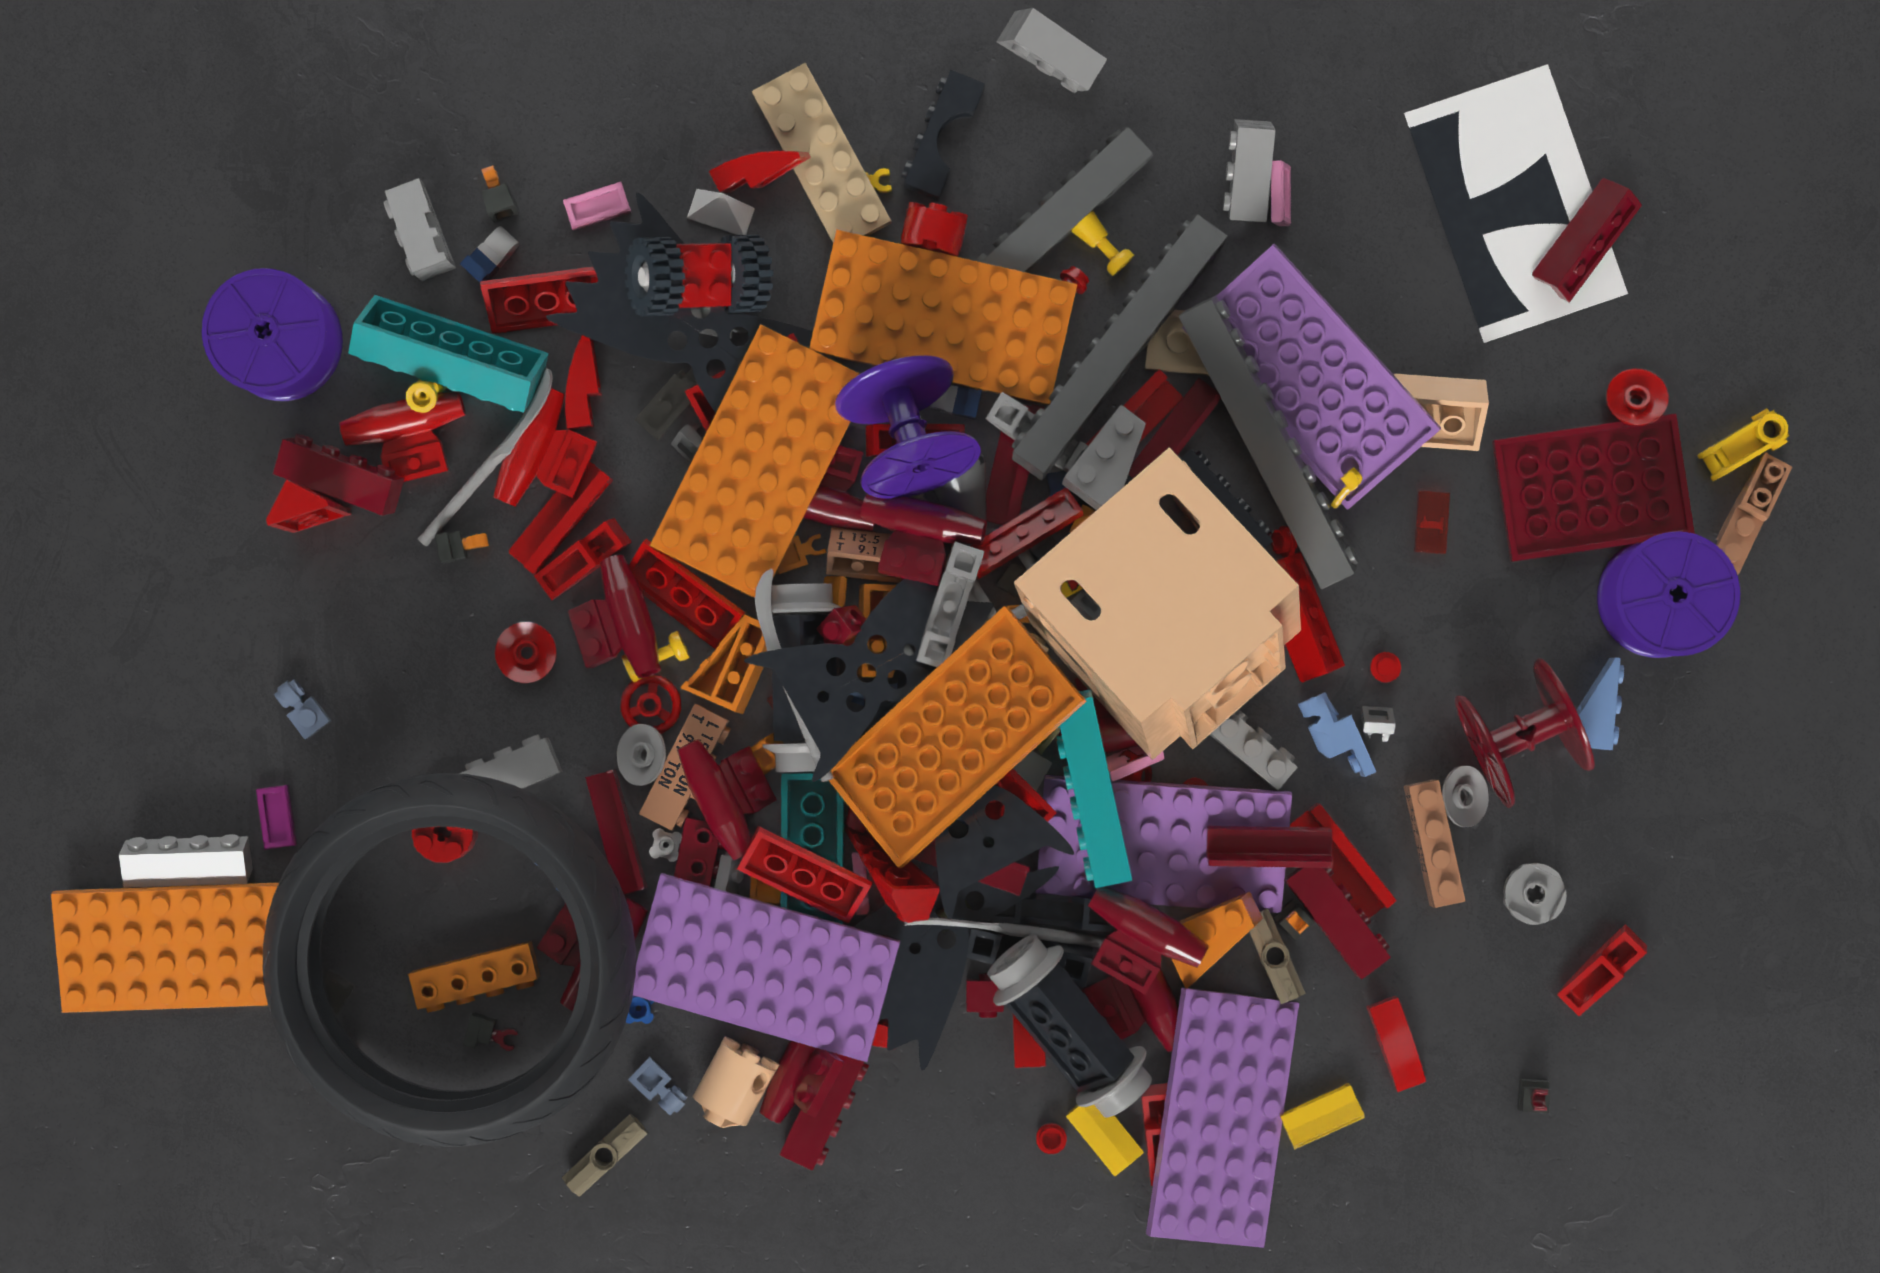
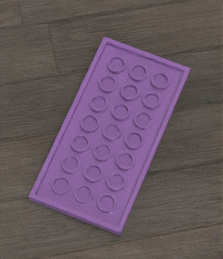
[1182,243,1441,510]
[1036,775,1292,913]
[633,873,901,1062]
[1146,988,1299,1248]

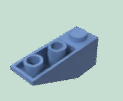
[1576,658,1624,750]

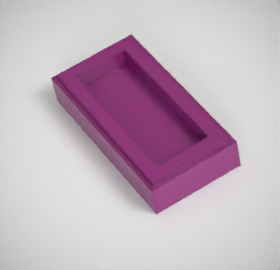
[256,785,297,850]

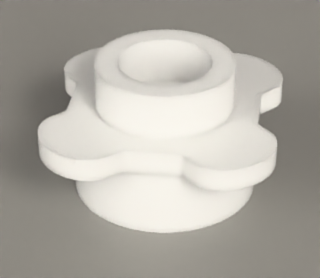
[649,828,682,862]

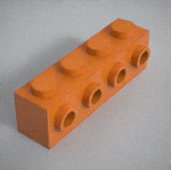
[408,940,540,1013]

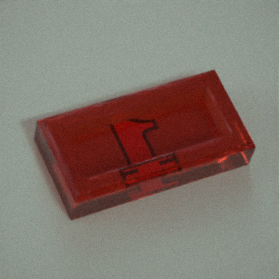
[1414,491,1450,554]

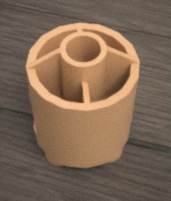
[693,1036,779,1128]

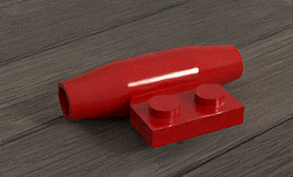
[493,388,598,507]
[339,391,466,482]

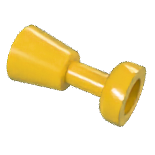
[1071,211,1135,276]
[406,379,447,413]
[621,630,690,683]

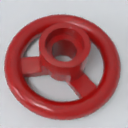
[620,674,682,734]

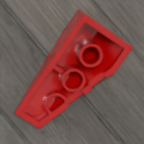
[844,825,940,923]

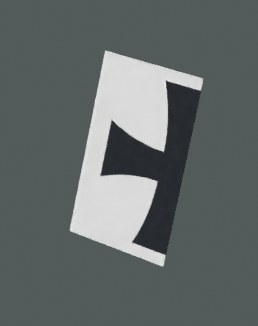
[1404,64,1628,343]

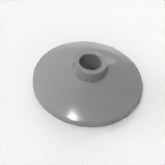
[617,724,666,786]
[1442,766,1489,827]

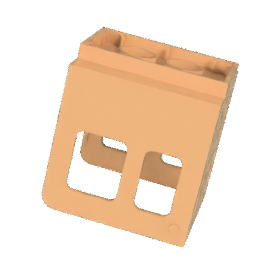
[1014,447,1301,760]

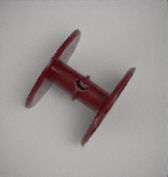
[1455,658,1595,808]

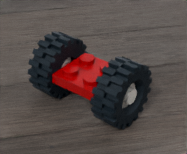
[625,234,773,316]

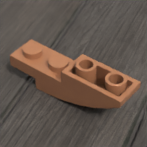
[1716,452,1792,575]

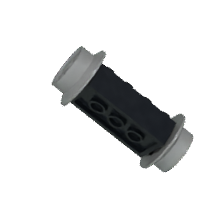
[763,584,841,772]
[987,935,1152,1117]

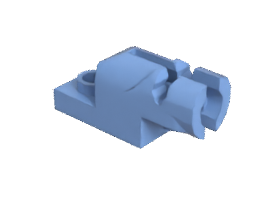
[1298,692,1376,777]

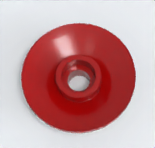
[1606,369,1669,426]
[495,622,557,683]

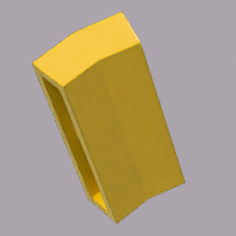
[1280,1083,1365,1150]
[1066,1104,1144,1176]

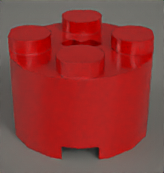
[901,202,968,257]
[412,826,478,863]

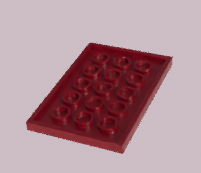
[1492,413,1695,562]

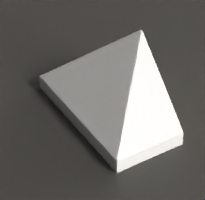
[687,189,755,235]

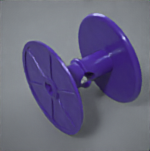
[201,268,343,401]
[835,356,981,499]
[1597,532,1740,658]

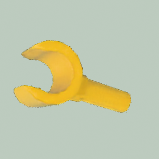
[1331,467,1363,509]

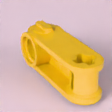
[1697,408,1790,481]

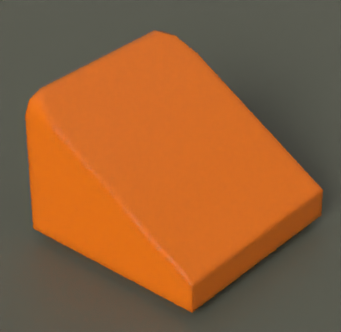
[823,576,848,607]
[750,732,784,775]

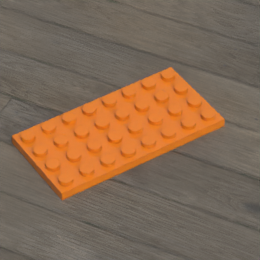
[809,229,1077,405]
[650,324,859,598]
[829,606,1087,868]
[51,883,279,1013]

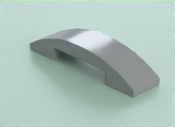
[985,392,1088,473]
[916,542,985,667]

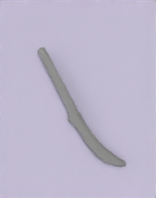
[418,368,553,546]
[755,569,834,782]
[904,918,1106,948]

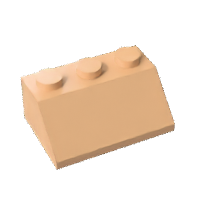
[1394,374,1489,451]

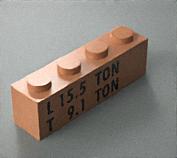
[826,527,954,583]
[639,704,731,831]
[1404,779,1465,908]

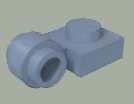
[274,679,331,740]
[628,1056,688,1115]

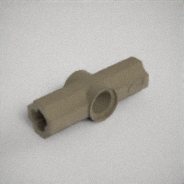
[1249,908,1306,1004]
[562,1113,648,1197]

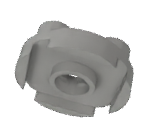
[1503,863,1567,925]

